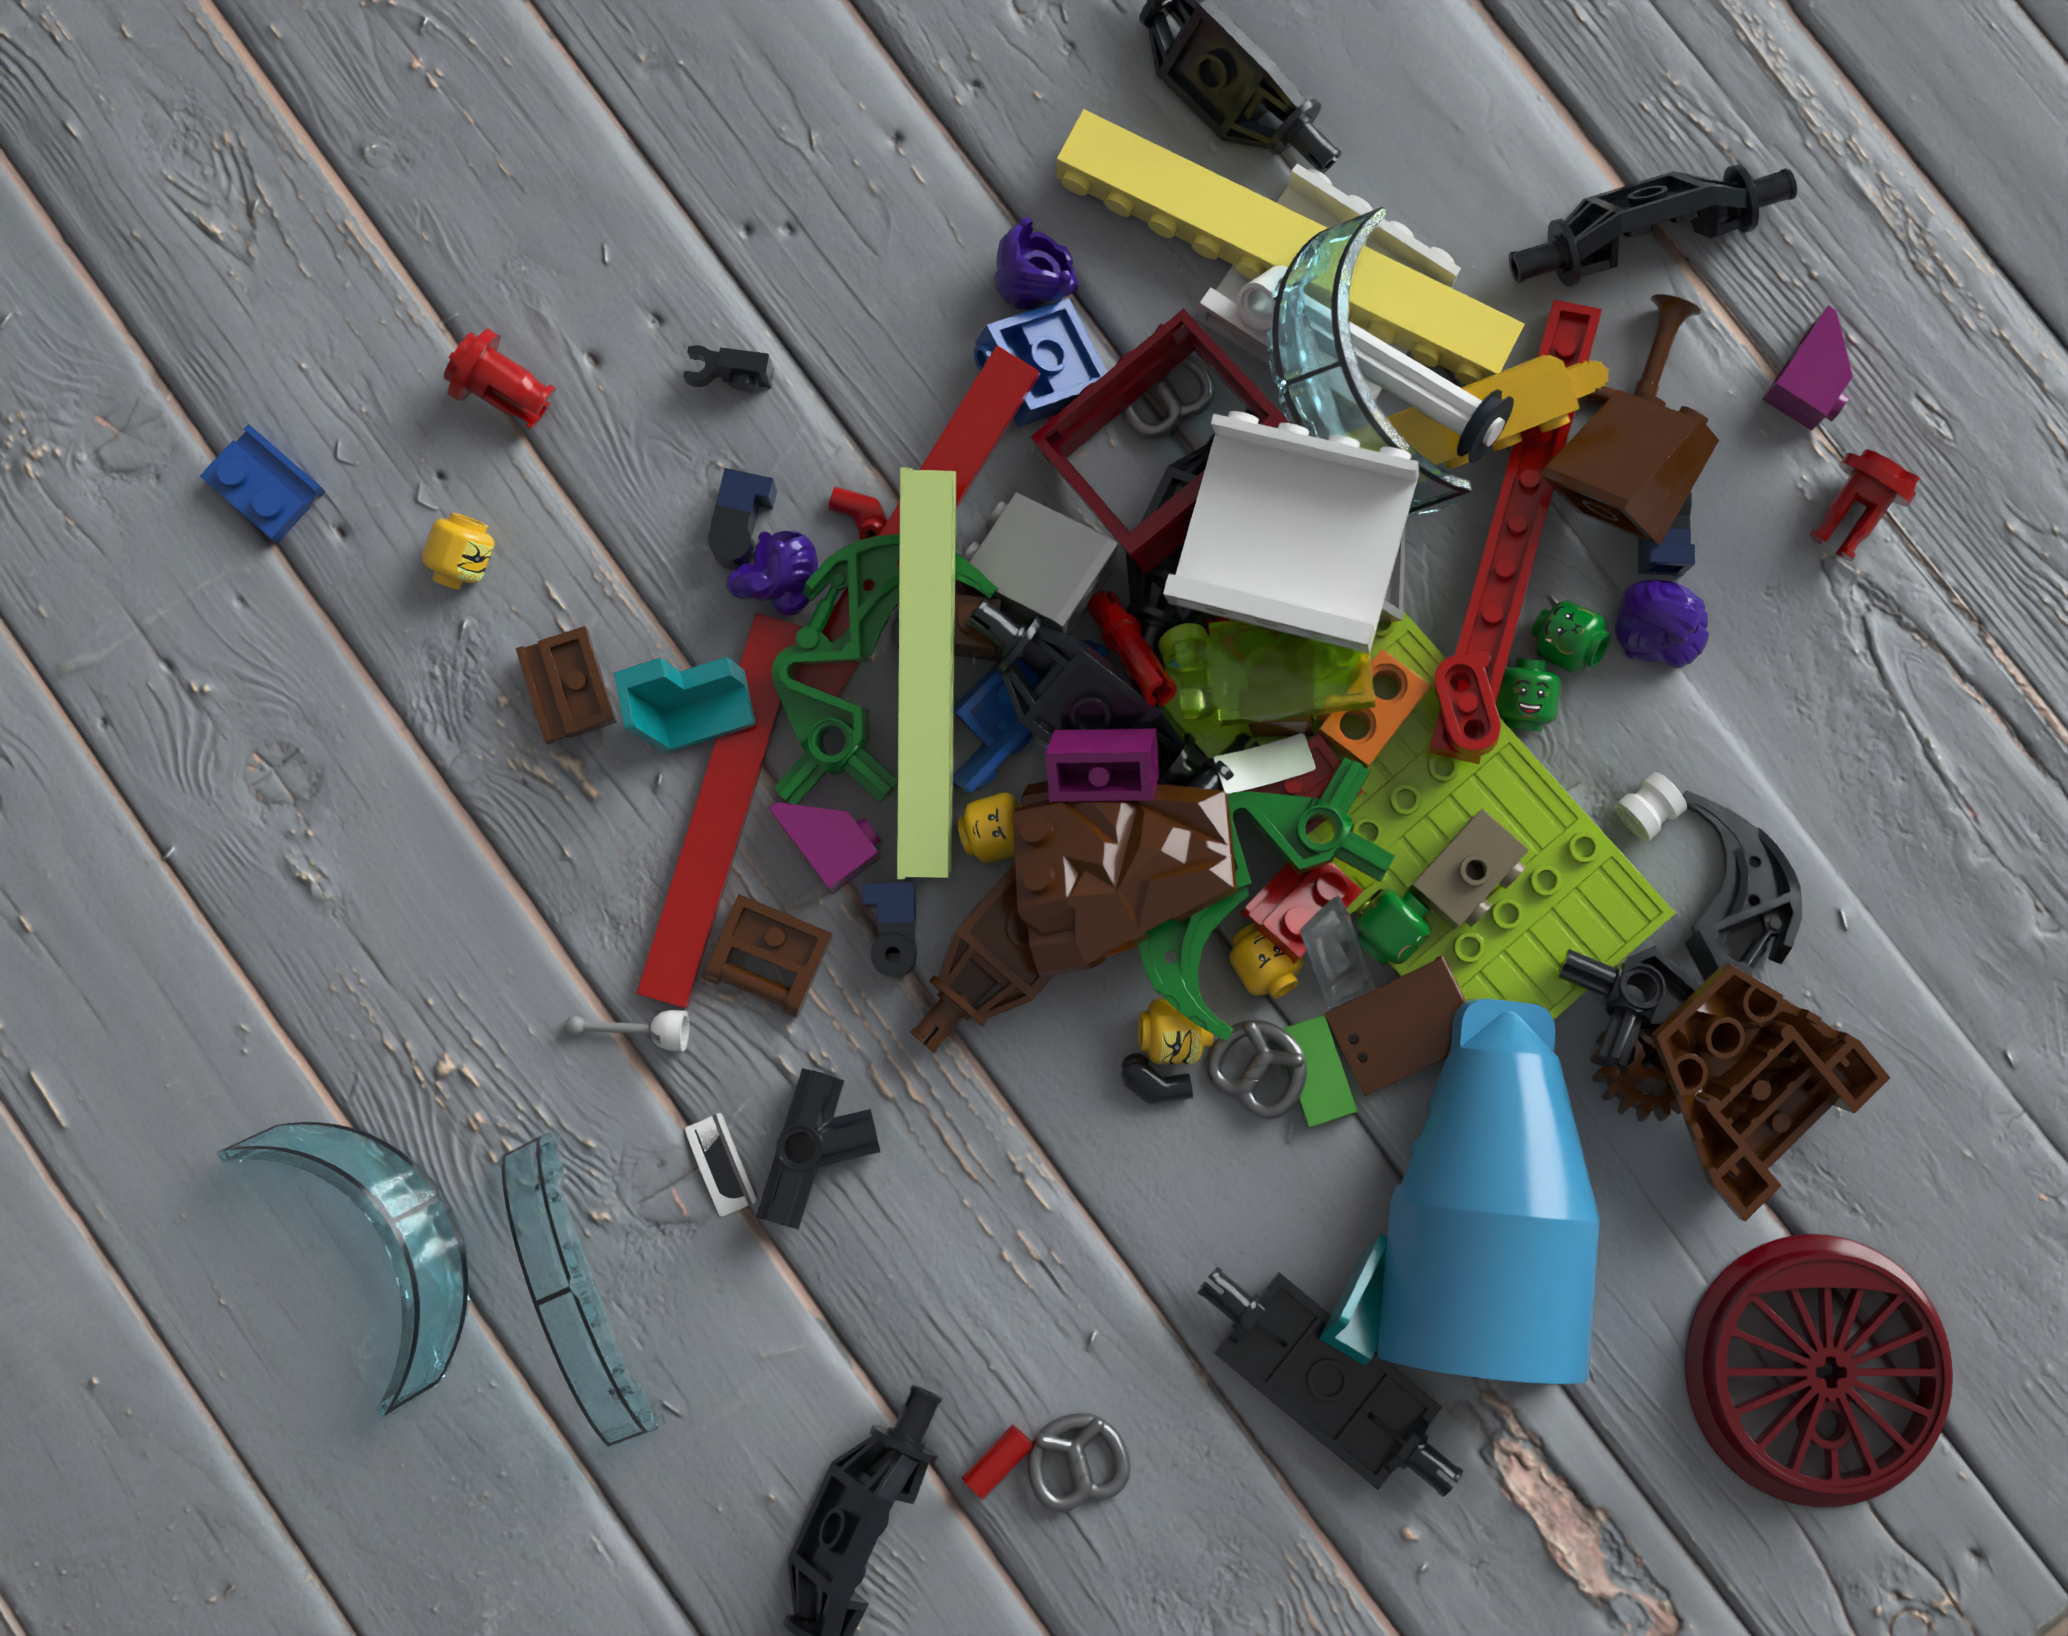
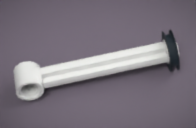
[1236,265,1514,464]

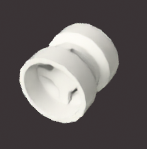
[1615,771,1687,842]

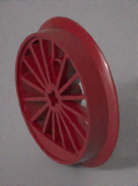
[1685,1234,1953,1507]

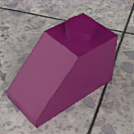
[1762,305,1853,431]
[769,802,881,894]

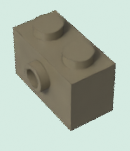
[1408,809,1529,929]

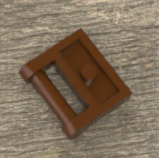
[703,894,833,1018]

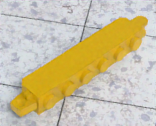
[1342,355,1610,482]

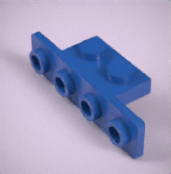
[953,639,1108,794]

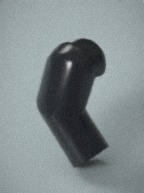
[1121,1053,1193,1104]

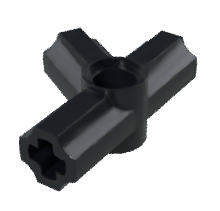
[756,1068,881,1230]

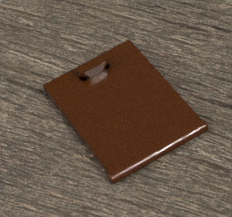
[1324,955,1466,1096]

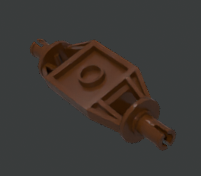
[910,861,1053,1054]

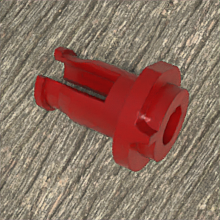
[443,328,556,430]
[1810,449,1920,561]

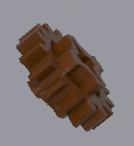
[1590,1026,1681,1122]

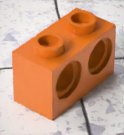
[1316,649,1431,769]

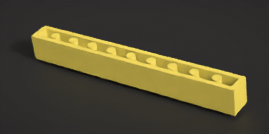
[1056,109,1525,385]

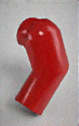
[828,486,888,540]

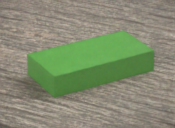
[1279,1014,1358,1128]

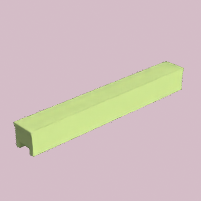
[897,467,956,879]

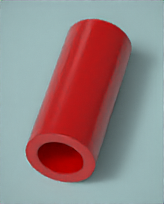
[961,1424,1033,1500]

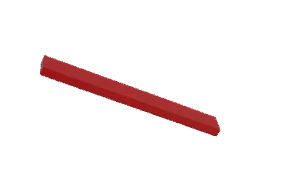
[795,345,1040,698]
[636,613,803,1009]

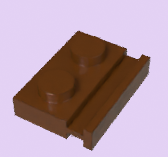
[516,626,617,745]

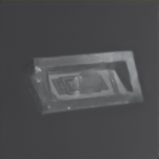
[1299,896,1375,1009]

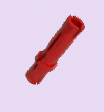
[1087,590,1177,706]

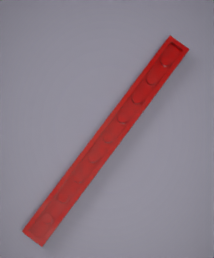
[1429,299,1602,765]

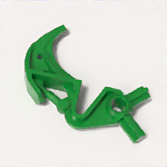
[771,534,999,805]
[1138,757,1395,1041]

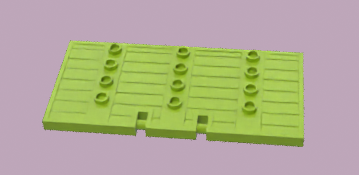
[1152,611,1676,1020]

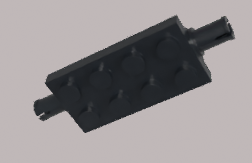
[1197,1267,1463,1497]

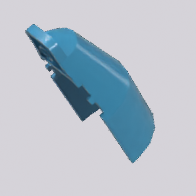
[1377,999,1601,1384]

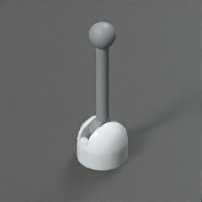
[565,1010,689,1051]

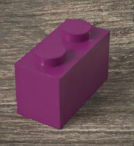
[1045,729,1159,802]

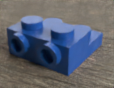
[974,298,1107,427]

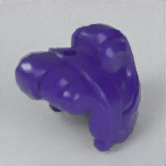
[994,217,1079,310]
[725,531,818,616]
[1615,580,1709,668]

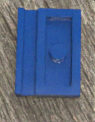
[200,424,326,543]

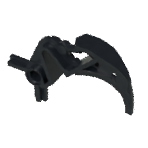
[1558,791,1802,1069]

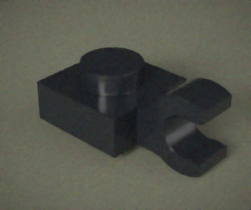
[683,345,774,392]

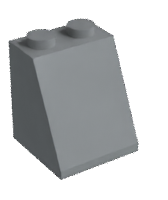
[962,492,1118,636]

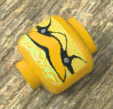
[421,512,495,590]
[1138,998,1214,1064]

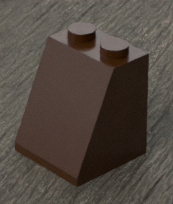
[1541,389,1719,546]

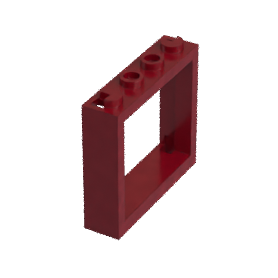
[1030,308,1290,575]

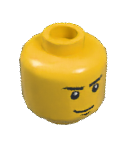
[957,792,1022,864]
[1229,923,1305,999]

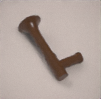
[1585,294,1701,405]

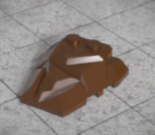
[1012,781,1237,978]
[1651,962,1890,1222]

